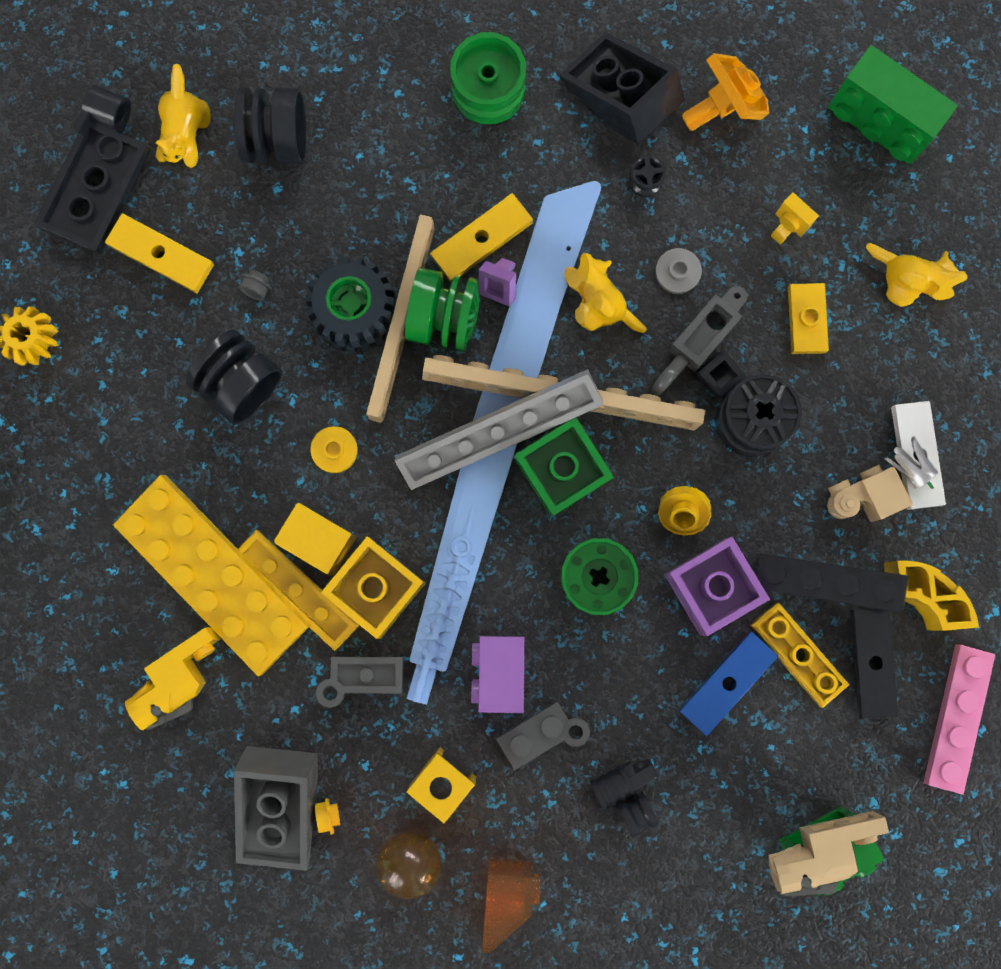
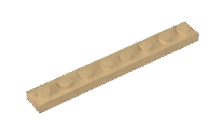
[422,355,705,431]

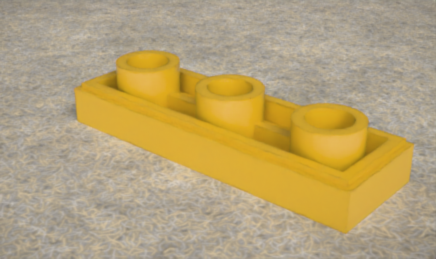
[430,193,533,283]
[105,213,214,294]
[750,602,849,708]

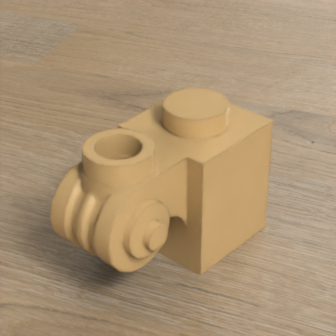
[827,465,913,522]

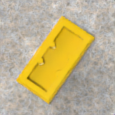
[788,283,829,354]

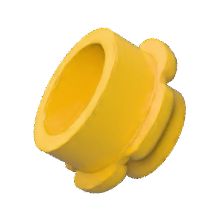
[315,798,340,835]

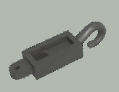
[652,286,747,396]

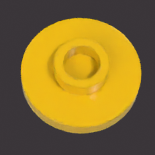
[311,426,358,473]

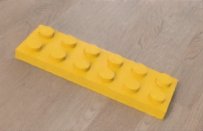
[113,475,311,677]

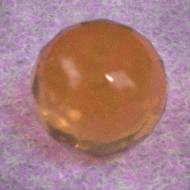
[377,831,441,900]

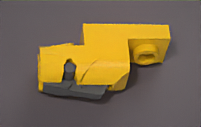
[125,627,221,730]

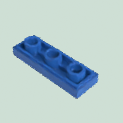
[678,632,778,736]

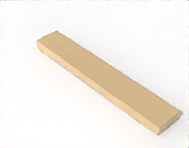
[366,214,435,423]

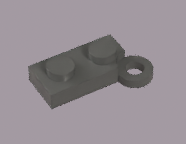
[316,656,404,708]
[496,701,590,770]

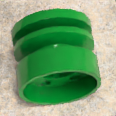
[405,268,480,352]
[562,538,638,615]

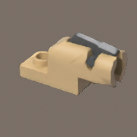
[769,811,889,896]

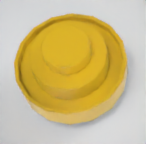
[658,486,711,536]

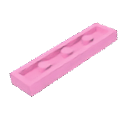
[923,644,996,795]

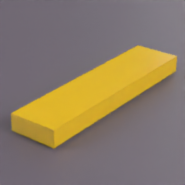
[238,530,360,651]

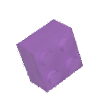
[664,536,770,636]
[471,636,525,713]

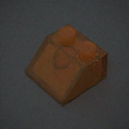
[482,858,541,953]

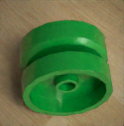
[451,32,526,124]

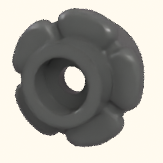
[238,270,272,301]

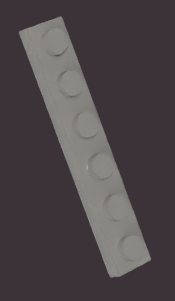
[395,369,603,490]

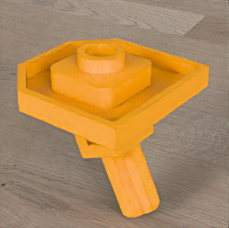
[682,53,769,131]

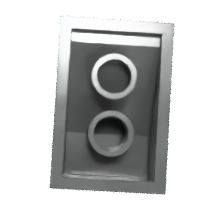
[234,746,318,871]

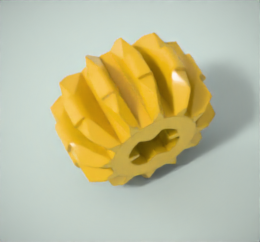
[0,306,59,366]

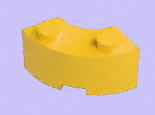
[884,561,979,631]

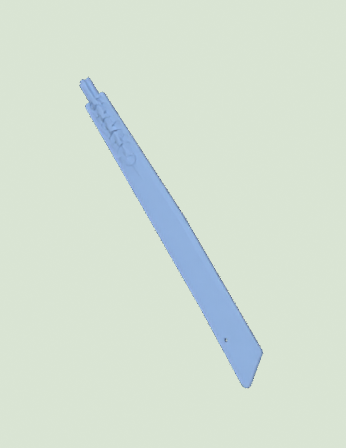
[406,181,601,705]

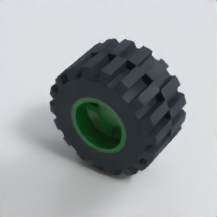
[305,257,397,353]

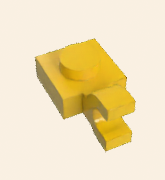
[771,192,819,245]

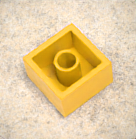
[321,536,426,639]

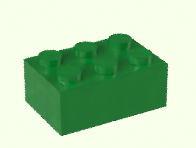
[828,45,958,165]

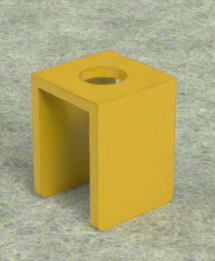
[274,503,357,576]
[407,747,476,823]

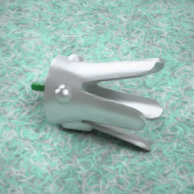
[885,436,938,489]

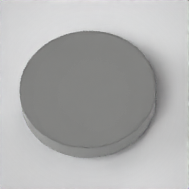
[655,248,702,294]

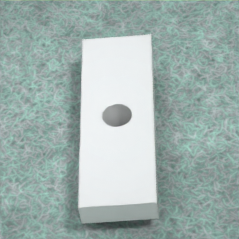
[891,401,946,510]

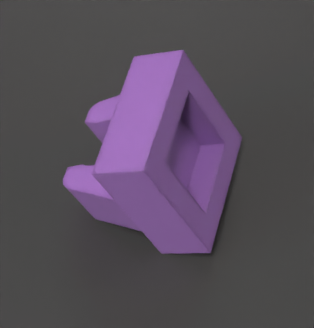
[479,258,516,306]

